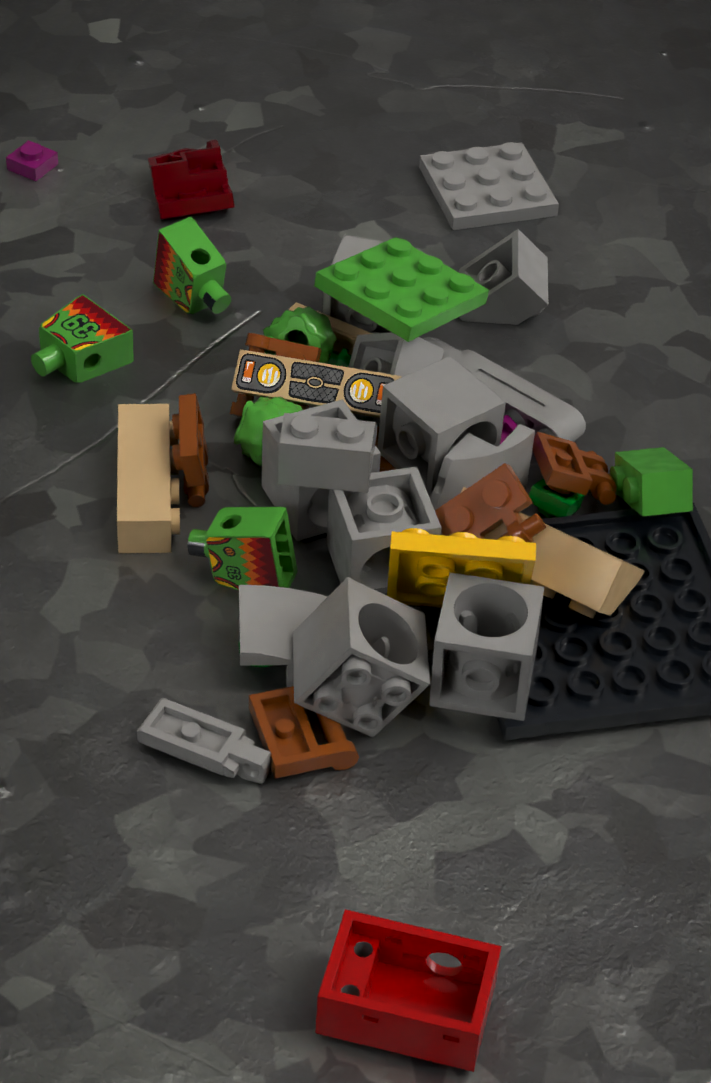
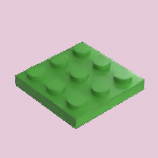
[314,237,489,342]

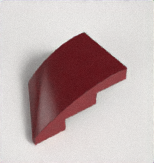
[148,140,235,219]

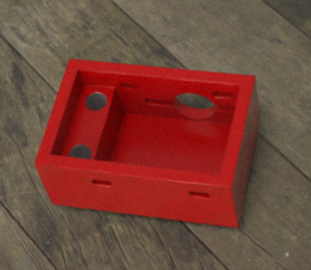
[315,909,502,1072]

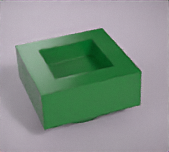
[529,478,585,518]

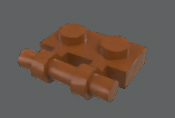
[172,393,209,507]
[532,431,617,505]
[435,463,546,543]

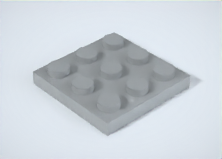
[419,142,559,230]

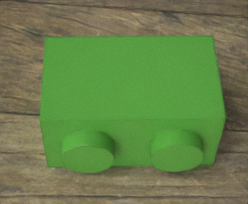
[610,447,693,516]

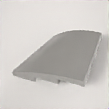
[430,424,535,510]
[239,585,328,687]

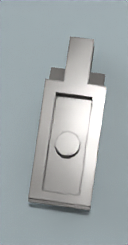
[137,698,271,784]

